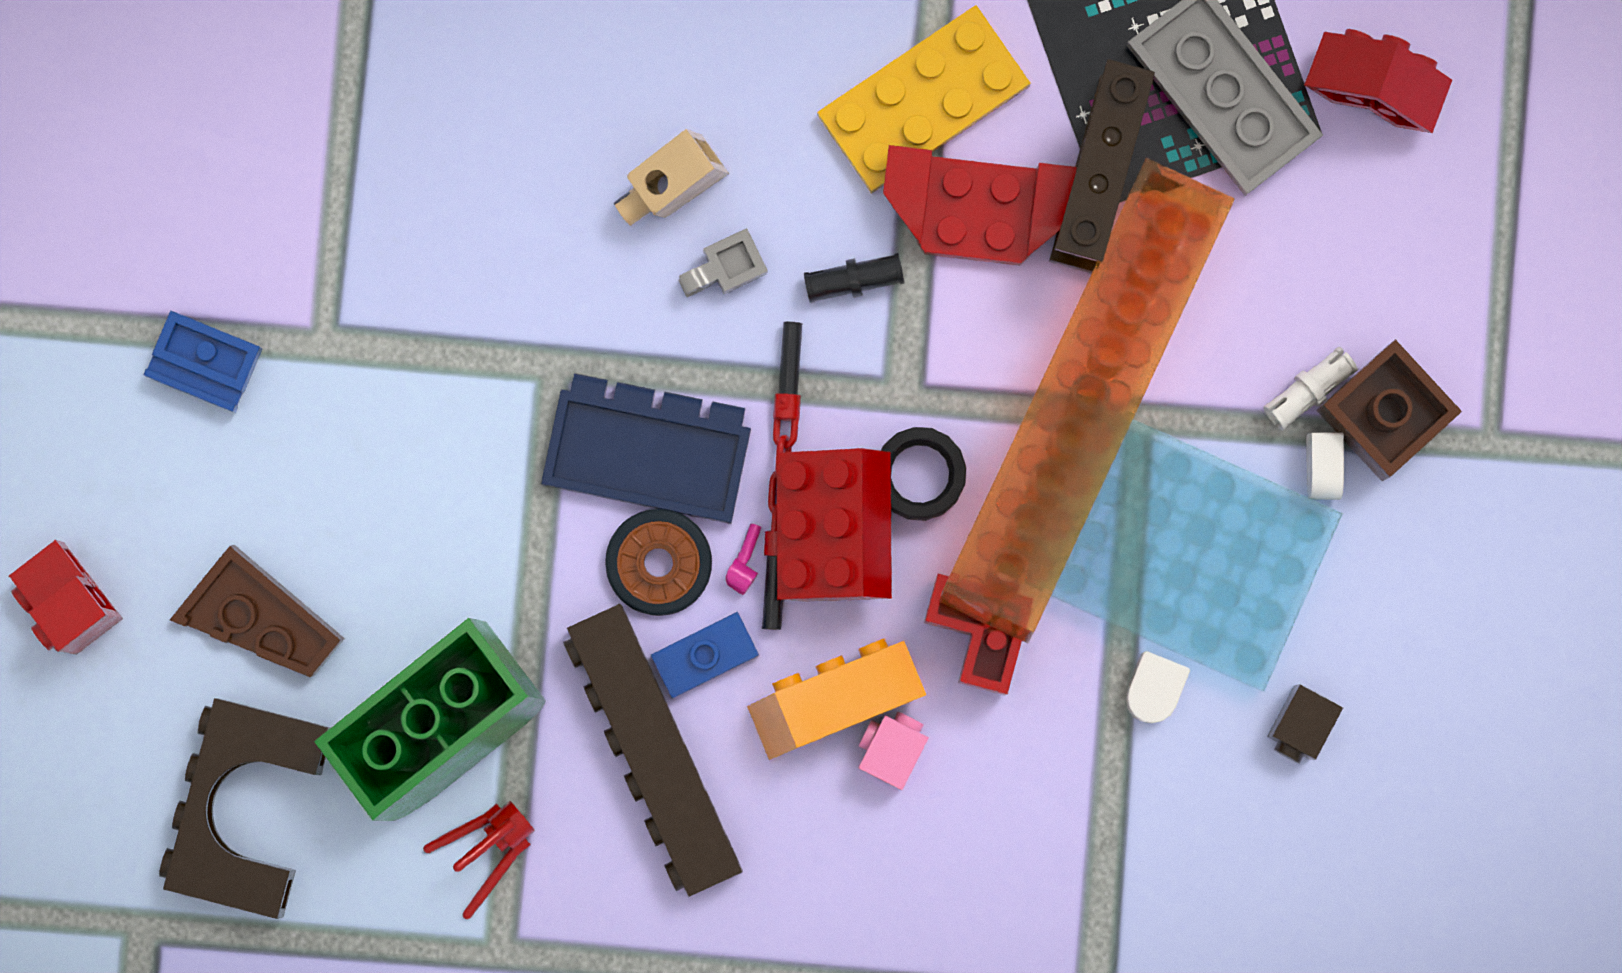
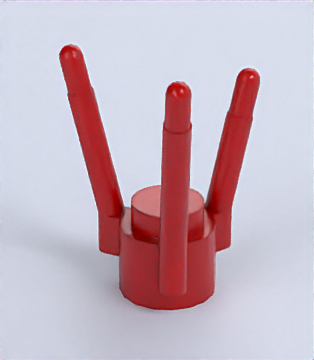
[423,801,535,919]

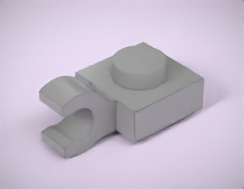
[678,228,768,298]

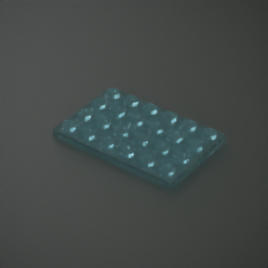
[996,394,1343,692]

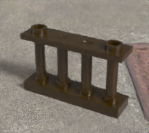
[1049,59,1155,275]

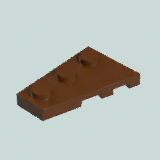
[170,545,345,677]

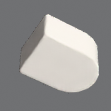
[1306,432,1344,500]
[1125,651,1190,723]

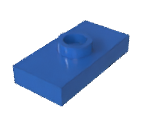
[651,611,760,699]

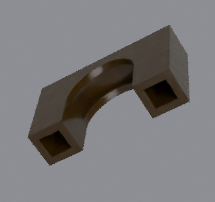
[159,698,331,919]

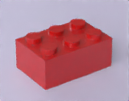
[776,448,892,602]

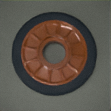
[605,509,712,616]

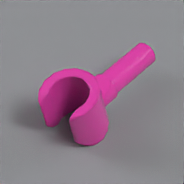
[725,524,761,595]

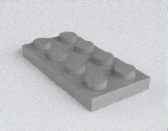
[1126,0,1323,196]

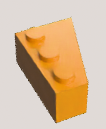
[747,638,926,760]

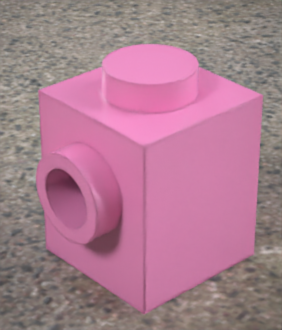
[858,712,929,790]

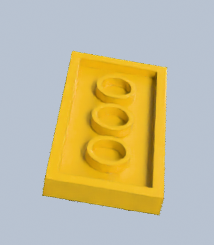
[817,5,1031,194]

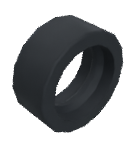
[881,427,966,521]

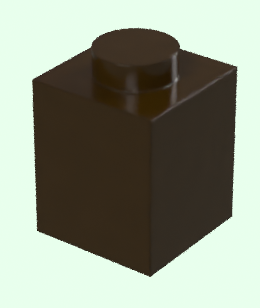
[1267,684,1343,764]

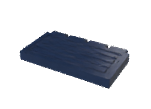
[541,373,751,524]

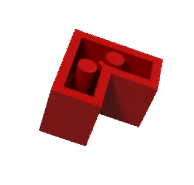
[1304,29,1452,133]
[9,540,123,655]
[924,573,1033,696]

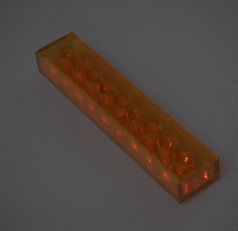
[938,158,1235,643]

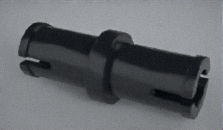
[804,253,905,303]

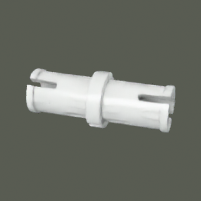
[1263,347,1358,431]

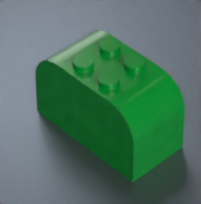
[314,618,546,821]

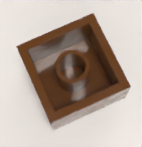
[1316,339,1462,481]

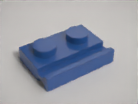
[143,310,262,413]

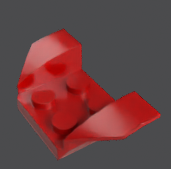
[883,145,1077,266]

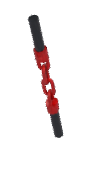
[762,321,803,630]

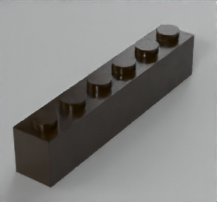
[563,604,743,897]

